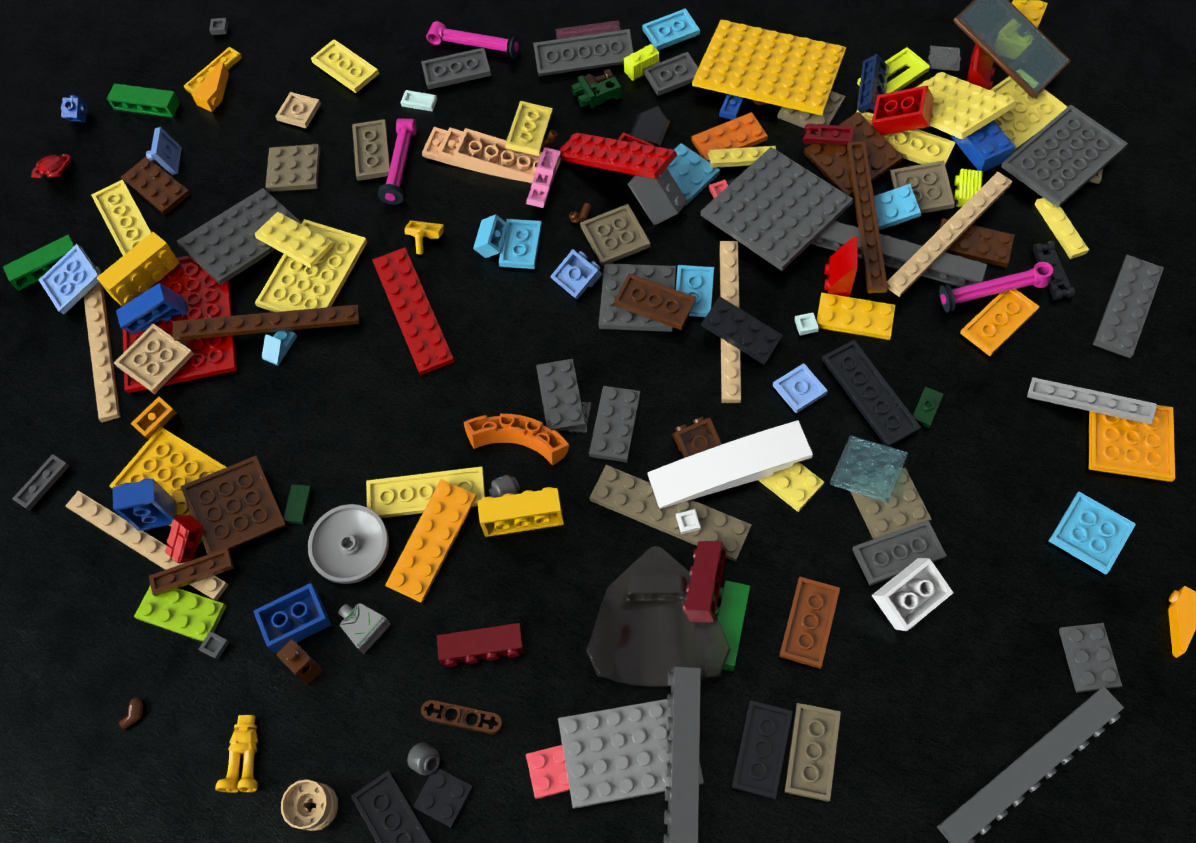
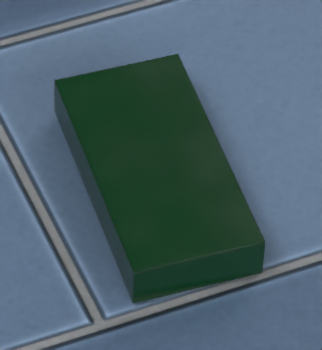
[283,484,312,524]

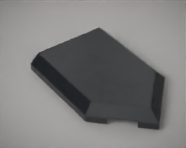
[630,105,670,147]

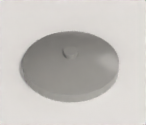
[308,504,389,584]

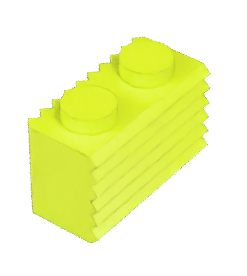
[624,44,659,81]
[953,169,982,207]

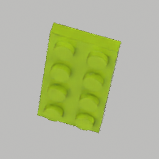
[134,585,226,642]

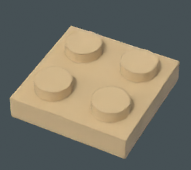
[276,92,321,128]

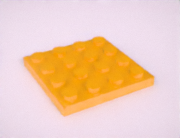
[1089,405,1175,482]

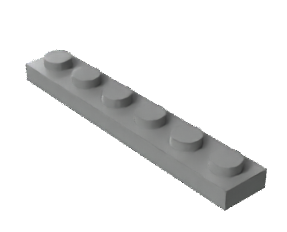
[1027,377,1157,425]

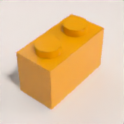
[131,397,177,439]

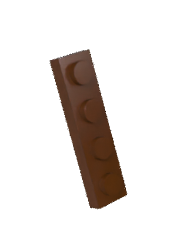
[149,548,234,596]

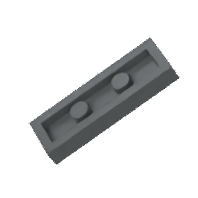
[13,454,69,511]

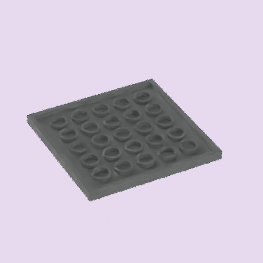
[701,147,853,271]

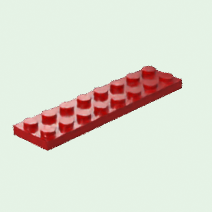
[559,133,678,179]
[372,248,454,376]

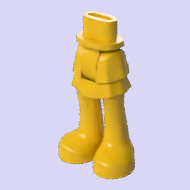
[215,715,258,793]

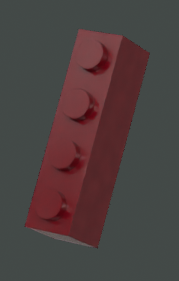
[683,541,726,622]
[437,623,524,667]

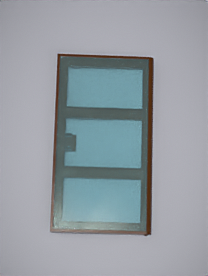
[953,0,1071,99]

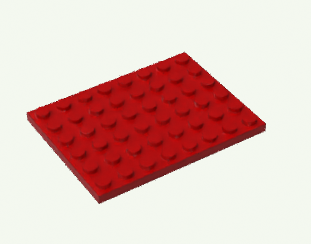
[123,256,237,393]

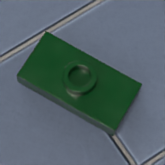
[913,387,943,428]

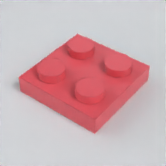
[526,745,570,799]

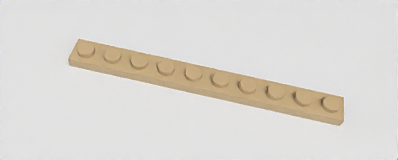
[887,172,1012,297]
[720,241,741,403]
[84,266,120,422]
[66,491,228,601]

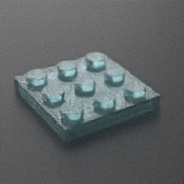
[830,435,908,503]

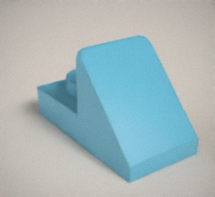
[262,330,297,365]

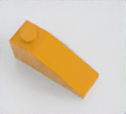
[191,61,229,112]
[1168,586,1196,658]

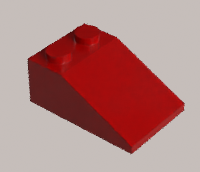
[824,236,858,297]

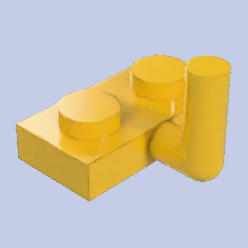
[405,220,444,255]

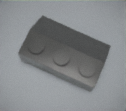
[628,168,688,225]

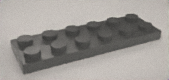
[534,29,633,76]
[1093,255,1164,358]

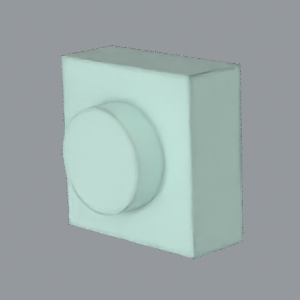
[795,313,818,335]

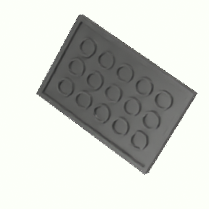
[1001,105,1128,208]
[177,188,302,286]

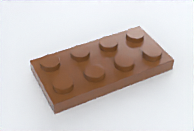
[779,577,840,669]

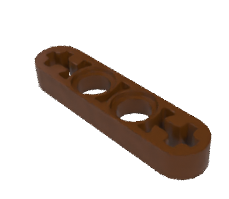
[421,700,503,734]

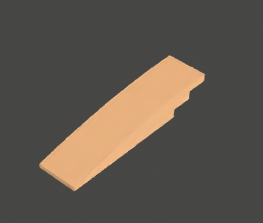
[422,127,561,183]

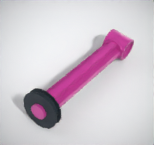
[426,21,520,59]
[378,118,416,205]
[939,262,1053,312]

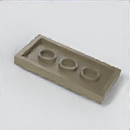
[352,119,390,181]
[784,703,841,802]

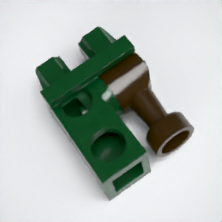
[572,69,622,108]

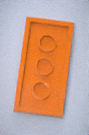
[691,112,768,163]

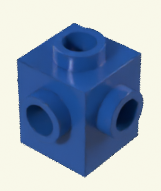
[61,95,88,122]

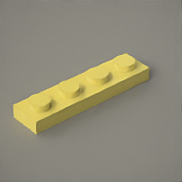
[708,146,776,168]
[1035,198,1089,259]

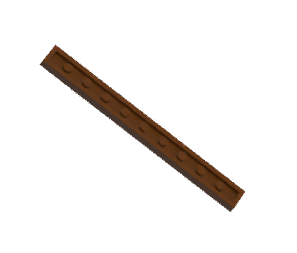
[847,141,888,293]
[172,305,360,341]

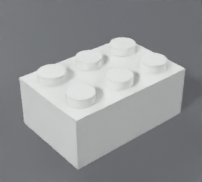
[872,558,953,631]

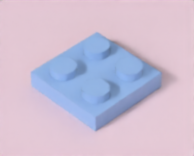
[773,363,827,413]

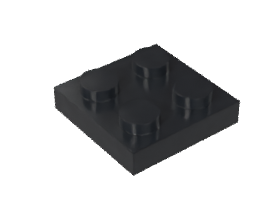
[413,768,474,828]

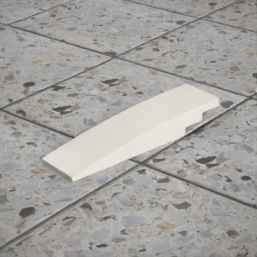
[647,420,813,509]

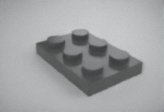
[644,52,698,96]
[1059,623,1122,693]

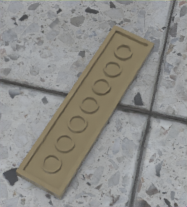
[590,465,751,562]

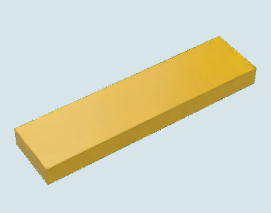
[184,47,242,94]

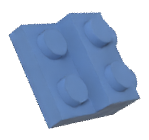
[550,249,602,299]

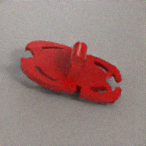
[31,154,71,178]

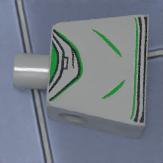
[338,603,391,654]

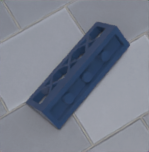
[857,54,889,113]

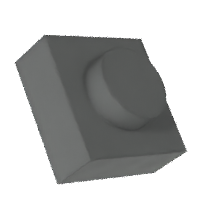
[209,18,228,35]
[198,631,229,660]

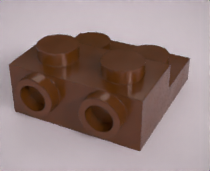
[672,417,722,458]

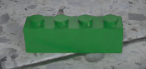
[107,84,180,117]
[3,235,76,291]
[706,581,750,671]

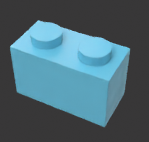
[473,214,508,258]

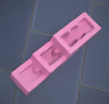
[526,147,561,208]

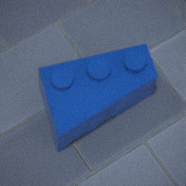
[116,283,188,334]

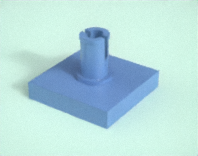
[146,127,182,175]

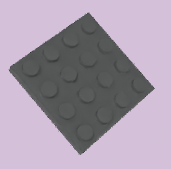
[599,263,676,332]

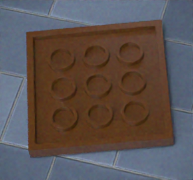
[804,112,903,197]
[180,456,286,554]

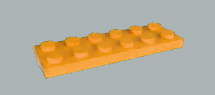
[385,479,477,603]

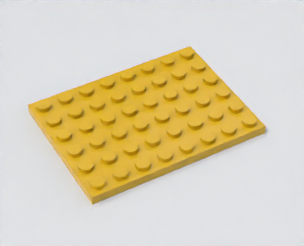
[692,20,846,116]

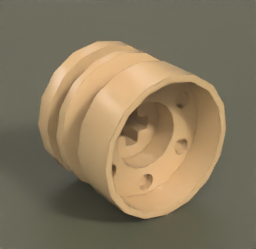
[281,780,338,831]

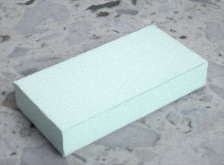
[401,90,437,112]

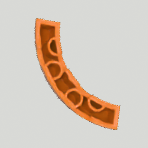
[464,414,569,466]

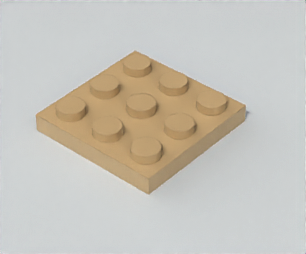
[114,324,194,394]

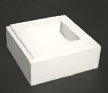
[676,509,701,535]

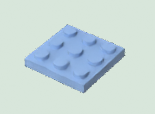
[39,244,100,314]

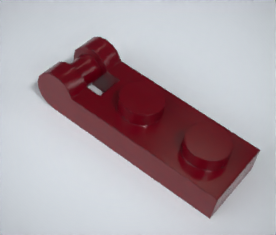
[803,124,854,145]

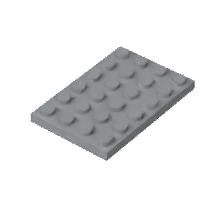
[558,699,704,809]

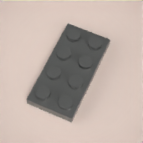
[421,48,491,90]
[536,359,585,432]
[589,386,640,462]
[852,520,947,586]

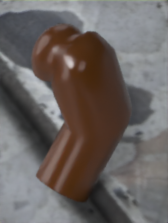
[540,130,558,152]
[569,203,592,223]
[119,698,143,730]

